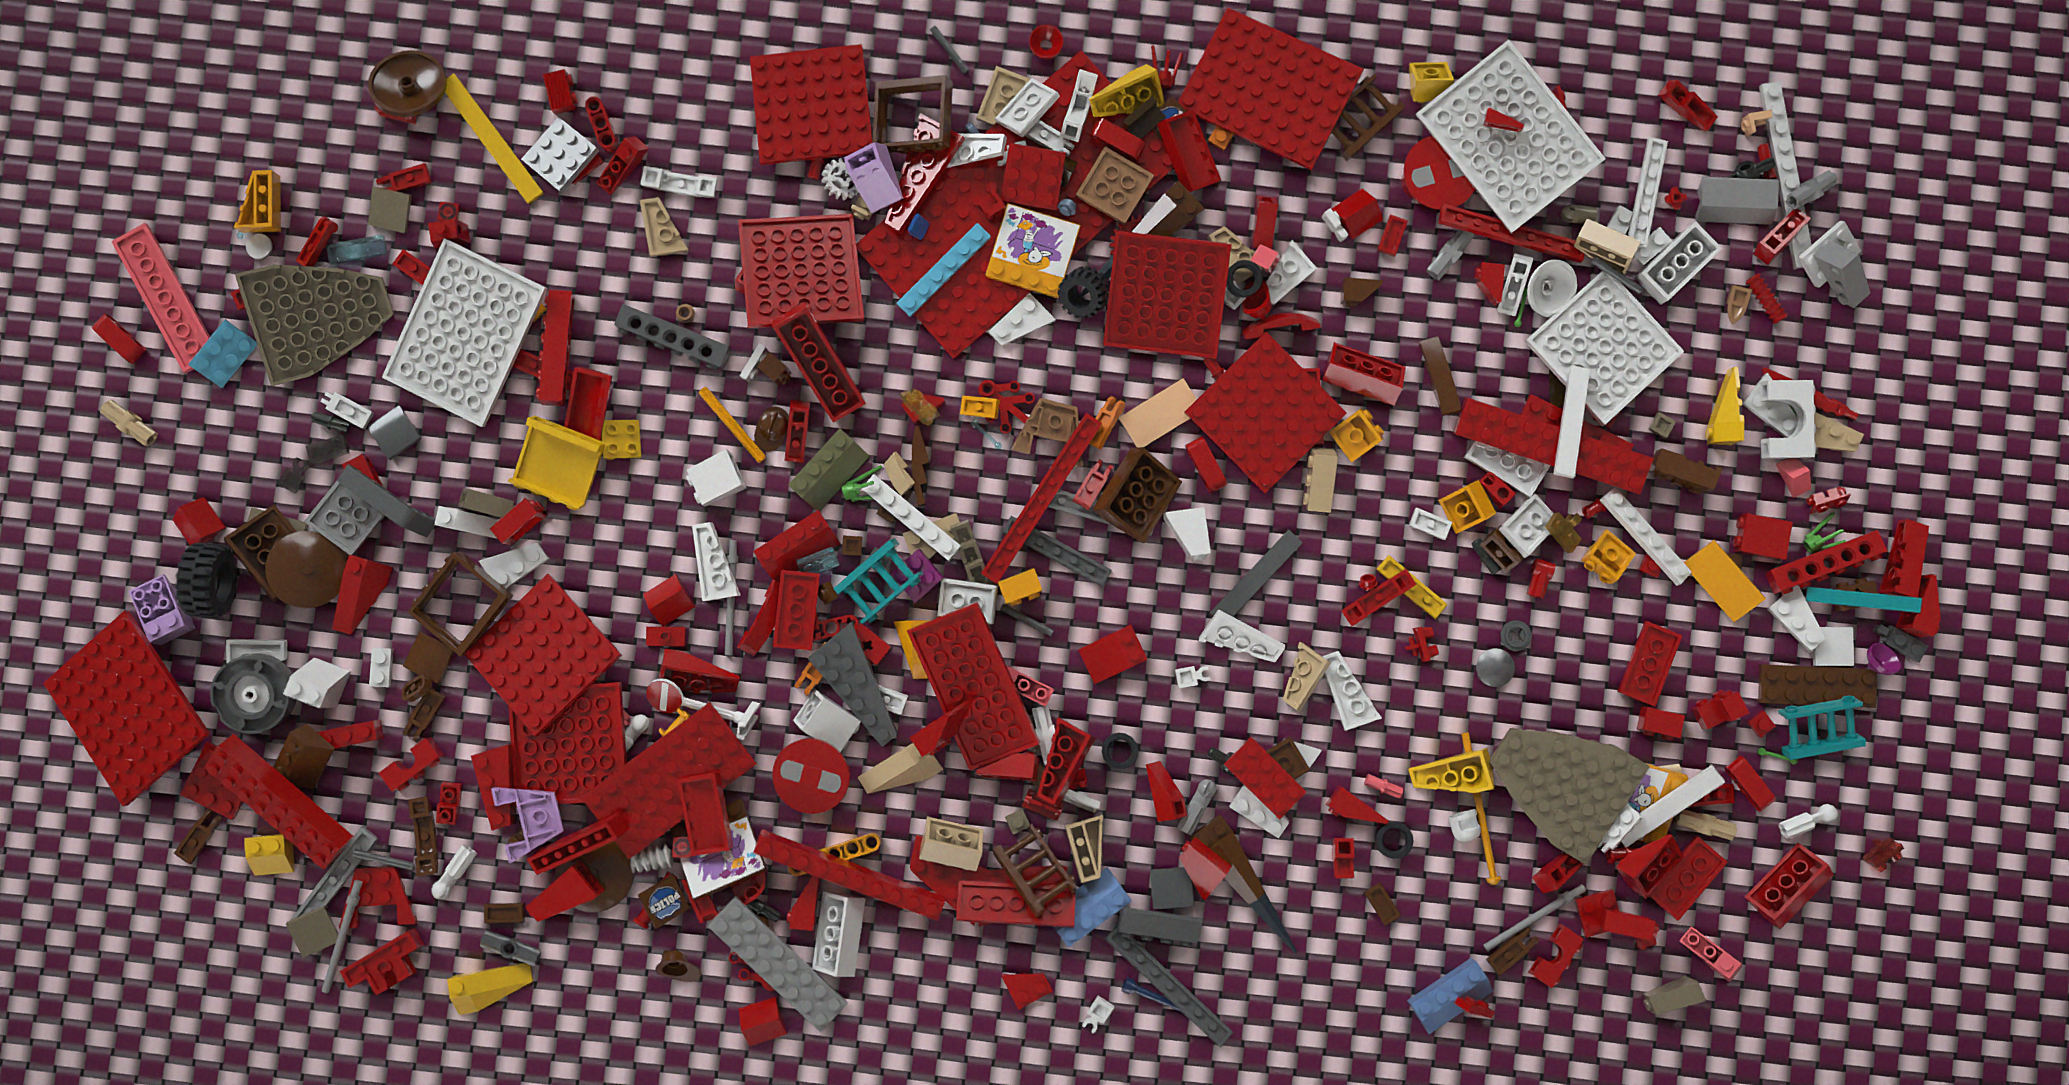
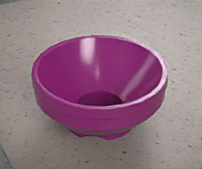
[1867,643,1901,675]

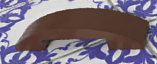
[408,796,438,877]

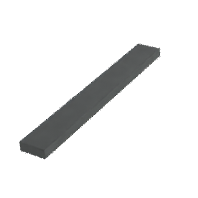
[1105,924,1233,1047]

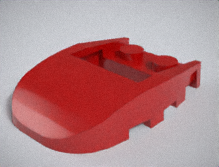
[681,872,766,923]

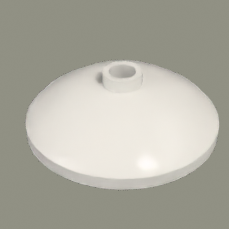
[1527,260,1577,317]

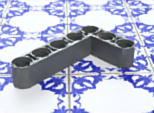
[337,464,436,537]

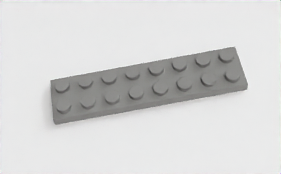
[708,896,848,1032]

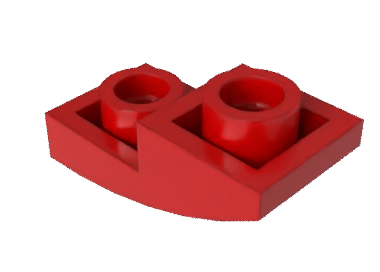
[436,781,462,825]

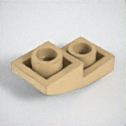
[884,452,915,496]

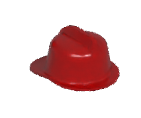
[1241,280,1272,320]

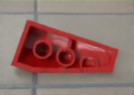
[332,555,394,635]
[658,649,740,694]

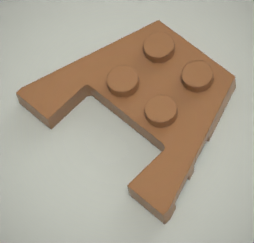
[1011,398,1083,467]

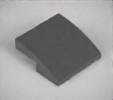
[368,405,422,460]
[1150,867,1195,909]

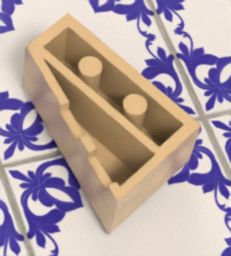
[1574,219,1641,275]
[1303,447,1338,513]
[1064,815,1103,883]

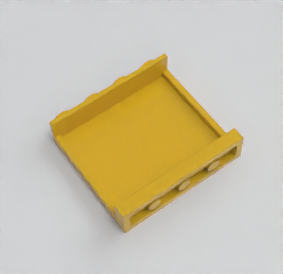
[508,415,606,510]

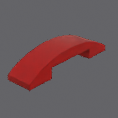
[1242,313,1321,339]
[1341,569,1417,626]
[737,579,780,656]

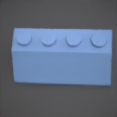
[1054,867,1131,948]
[1407,958,1493,1034]

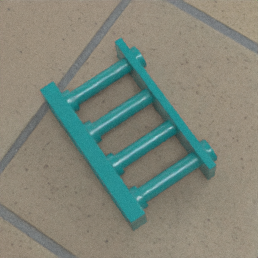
[833,538,924,624]
[1778,696,1866,760]

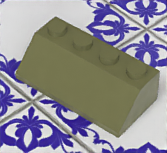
[788,429,870,511]

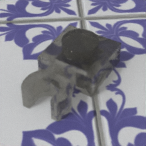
[277,457,310,494]

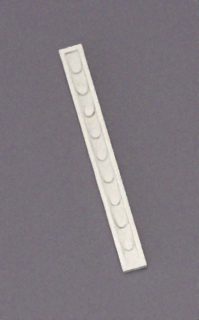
[1759,81,1811,269]

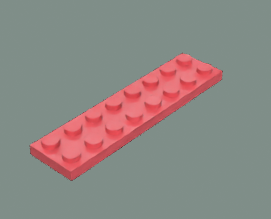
[111,223,210,373]

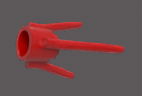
[1151,45,1183,89]

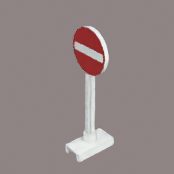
[646,679,760,740]

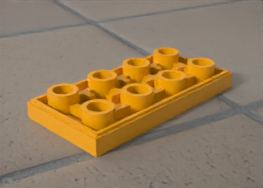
[1683,540,1766,622]

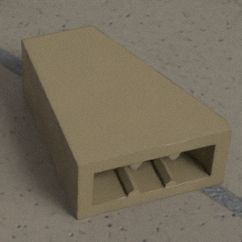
[458,488,515,518]
[1643,976,1706,1015]

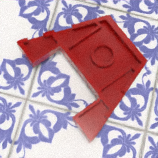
[339,866,418,929]

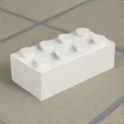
[1634,221,1722,305]

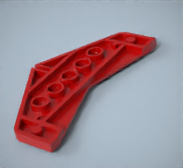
[910,835,1068,927]

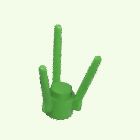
[842,465,882,502]
[1803,512,1846,554]

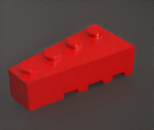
[1878,519,1929,598]
[1037,717,1096,807]
[471,744,516,831]

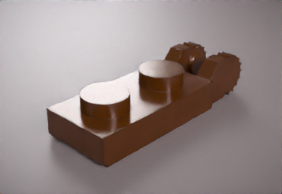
[402,688,447,743]
[174,809,222,865]
[1485,927,1539,976]

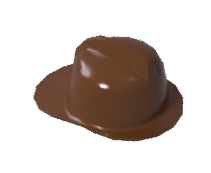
[754,406,789,451]
[655,950,702,982]

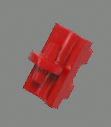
[1405,626,1439,662]

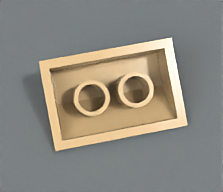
[919,817,983,871]

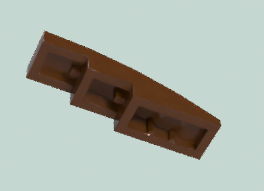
[1419,337,1462,416]
[911,426,930,507]

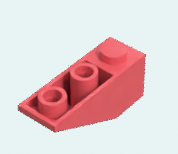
[1006,665,1054,707]
[1679,926,1742,982]

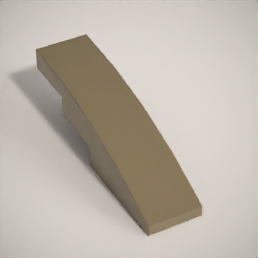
[950,520,992,585]

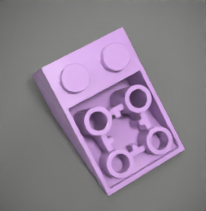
[844,142,903,213]
[129,574,195,645]

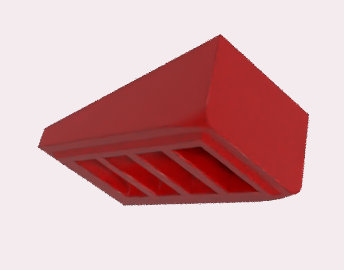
[1483,107,1524,133]

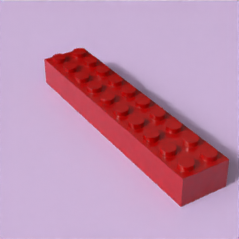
[1452,397,1654,494]

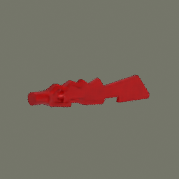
[1762,367,1859,420]

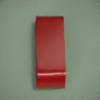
[585,96,619,153]
[1089,118,1146,162]
[91,313,146,364]
[1185,436,1228,494]
[1725,756,1776,812]

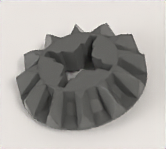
[1500,620,1531,651]

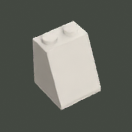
[686,449,747,506]
[1163,507,1211,561]
[283,658,351,708]
[793,689,861,752]

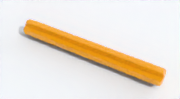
[699,387,766,463]

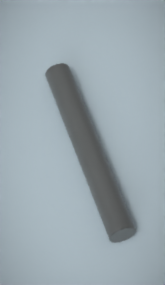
[930,26,969,75]
[1591,257,1643,294]
[1000,604,1054,637]
[352,849,414,870]

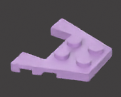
[491,787,564,863]

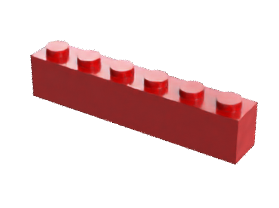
[536,290,575,406]
[527,812,630,875]

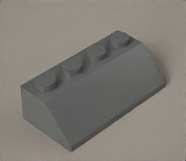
[1117,907,1203,946]

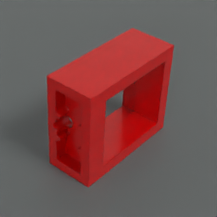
[489,498,547,546]
[1600,908,1658,941]

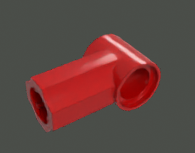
[1526,558,1556,599]

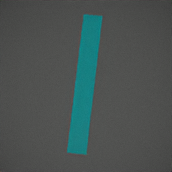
[1806,587,1922,613]

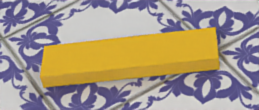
[1376,555,1448,619]

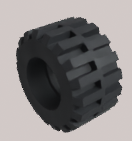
[1058,266,1110,319]

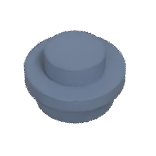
[1058,199,1076,216]

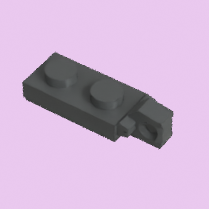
[1873,624,1928,663]

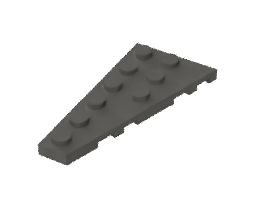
[808,621,898,747]

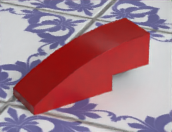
[1658,79,1718,131]

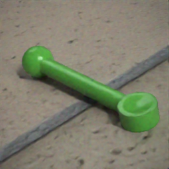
[1514,288,1527,327]
[1757,748,1798,764]

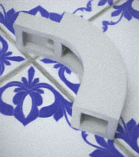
[1060,69,1098,142]

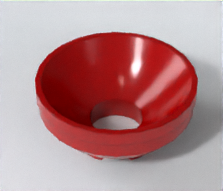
[1029,24,1063,60]

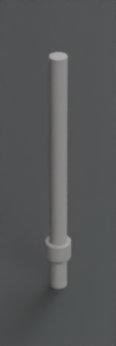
[725,540,739,655]
[321,880,363,993]
[1483,884,1586,952]

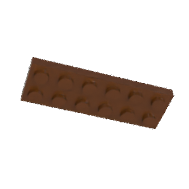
[1758,664,1877,708]

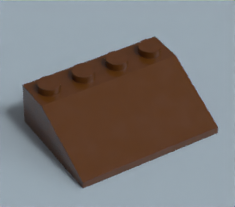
[1092,447,1182,543]
[224,504,297,603]

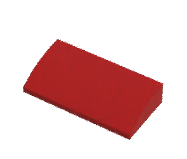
[1157,110,1221,193]
[564,366,612,441]
[677,771,734,856]

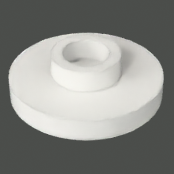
[246,234,273,259]

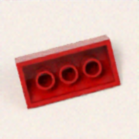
[1322,342,1406,406]
[753,510,841,582]
[1745,843,1834,930]

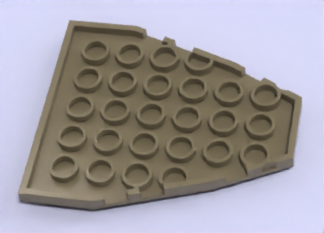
[235,264,394,386]
[1489,728,1650,864]

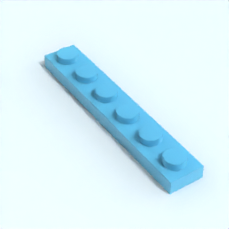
[897,223,991,318]

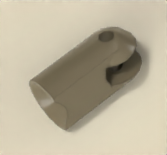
[1561,204,1597,224]

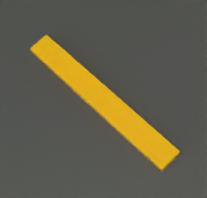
[445,73,544,204]

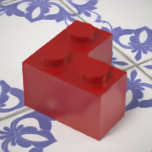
[1691,690,1749,729]

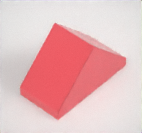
[1250,244,1281,275]
[1775,458,1811,498]

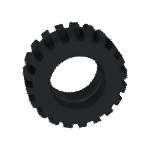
[175,543,238,618]

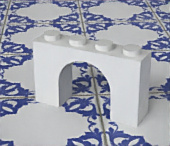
[1760,380,1817,459]

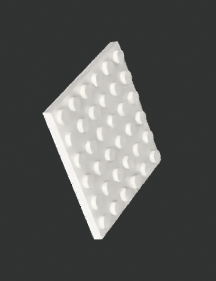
[1524,270,1684,426]

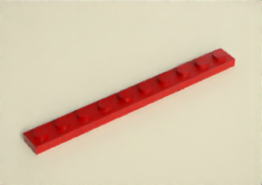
[981,413,1102,584]

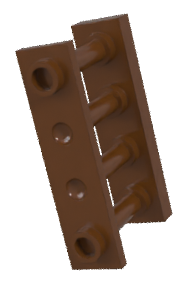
[1332,74,1406,161]
[993,824,1077,918]

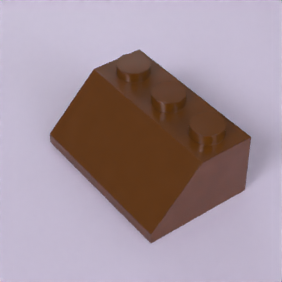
[273,724,335,789]

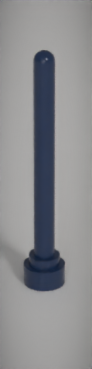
[1121,977,1181,1012]

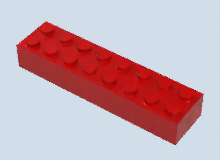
[204,734,354,870]

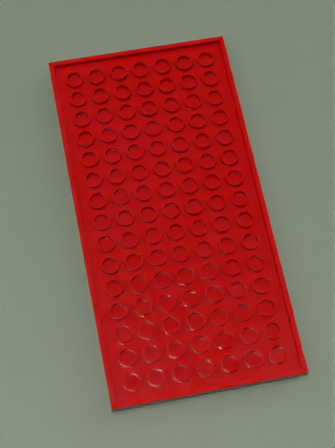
[856,50,1174,360]

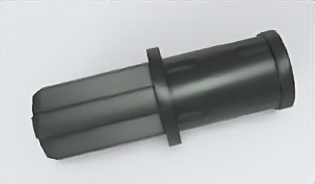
[311,411,351,434]
[1471,538,1502,575]
[745,898,781,922]

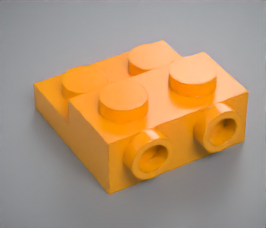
[1329,408,1385,463]
[1581,529,1636,585]

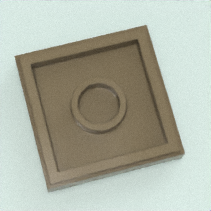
[368,186,412,233]
[286,906,339,958]

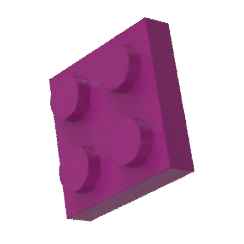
[891,549,944,603]

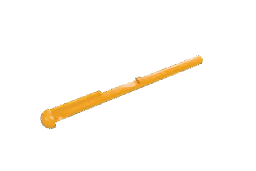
[1461,732,1501,885]

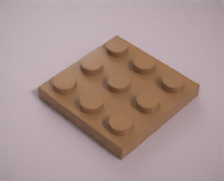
[1076,147,1154,225]

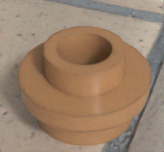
[676,304,695,323]

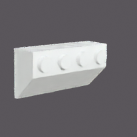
[812,891,866,977]

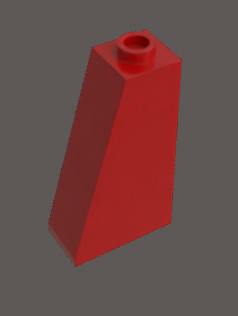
[525,861,606,922]

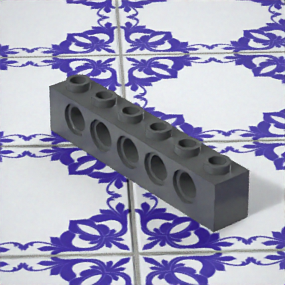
[614,304,732,371]

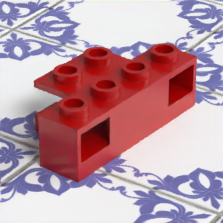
[339,928,425,995]

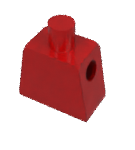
[428,219,471,249]

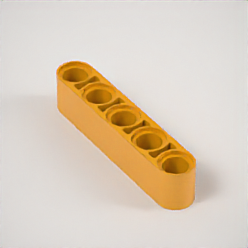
[788,833,881,876]

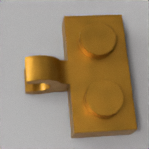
[1545,512,1582,553]

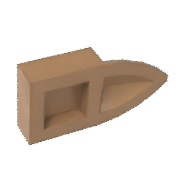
[1726,285,1752,324]

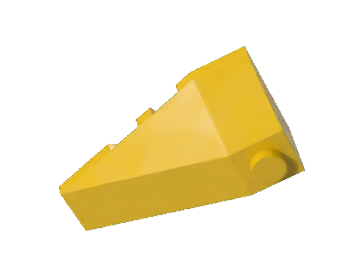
[1089,64,1165,117]
[1705,367,1744,445]
[1408,748,1494,793]
[447,963,534,1015]

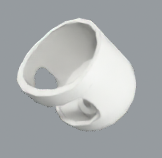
[1448,809,1481,842]

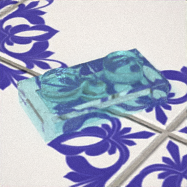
[796,547,840,573]

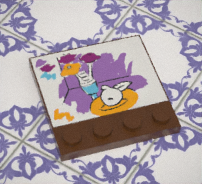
[670,798,767,901]

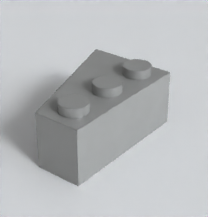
[1813,241,1870,308]

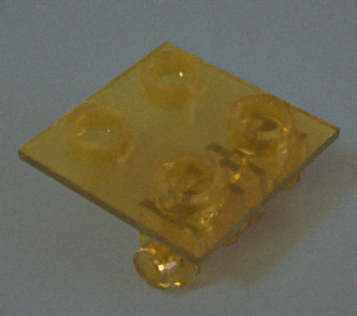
[899,388,940,426]

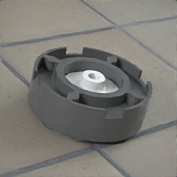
[210,653,297,734]

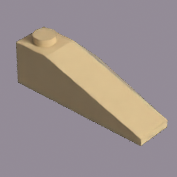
[857,743,943,794]

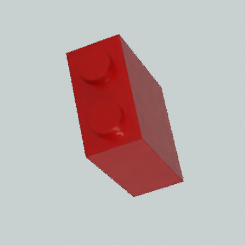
[1733,513,1793,561]

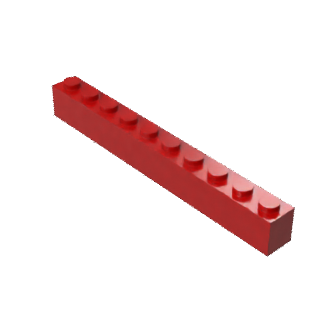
[753,829,945,921]

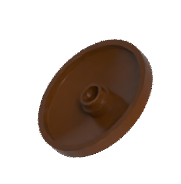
[368,50,447,117]
[265,531,347,609]
[555,841,634,912]

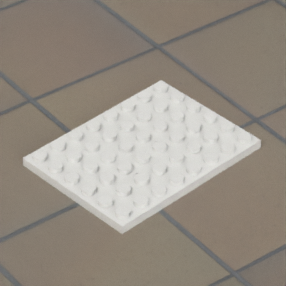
[1416,40,1606,233]
[382,238,548,427]

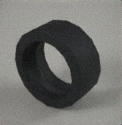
[1226,260,1263,298]
[1101,732,1139,770]
[1375,821,1414,859]

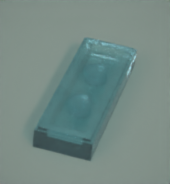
[326,234,388,265]

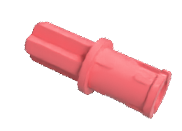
[1364,774,1403,798]

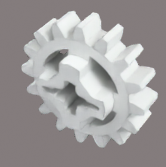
[821,158,859,200]

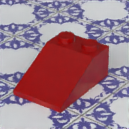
[1895,574,1941,638]
[1078,625,1148,684]
[909,699,970,757]
[1616,834,1684,899]

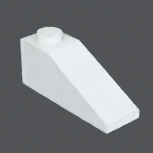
[1497,253,1533,316]
[434,506,499,539]

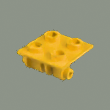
[602,420,641,460]

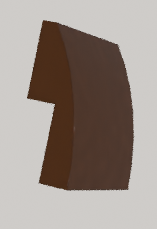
[403,631,455,683]

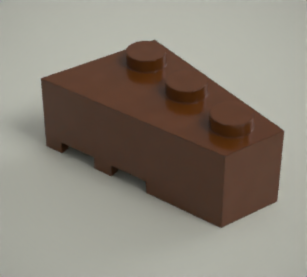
[1649,448,1723,494]

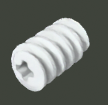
[630,844,673,873]

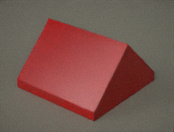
[1331,188,1383,240]
[172,497,226,545]
[643,574,696,627]
[738,996,787,1046]

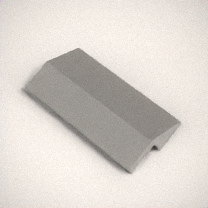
[1695,177,1779,224]

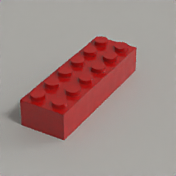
[771,302,866,423]

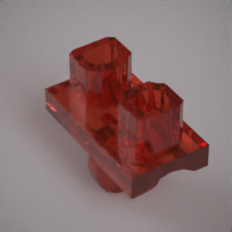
[1862,838,1904,873]

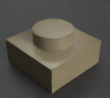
[1648,412,1676,439]
[1005,809,1030,835]

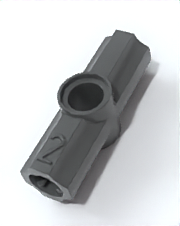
[480,930,542,966]

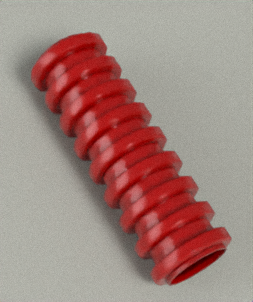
[1745,273,1788,324]

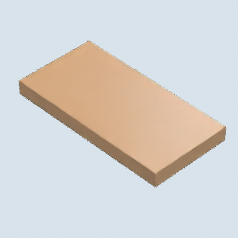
[1118,378,1197,448]

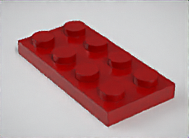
[773,570,820,651]
[1617,621,1683,707]
[1224,736,1307,820]
[1649,836,1728,921]

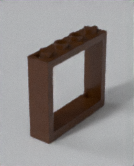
[873,75,953,155]
[407,552,514,656]

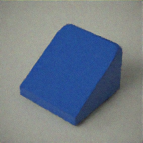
[908,213,930,240]

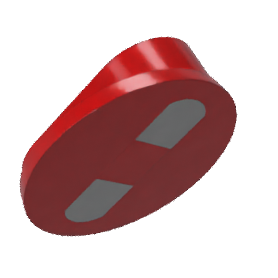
[1401,136,1475,210]
[772,738,851,814]

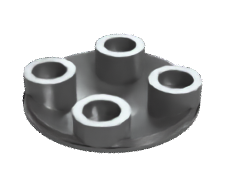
[1476,649,1515,687]

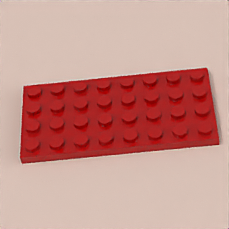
[907,601,1040,771]
[581,702,757,859]

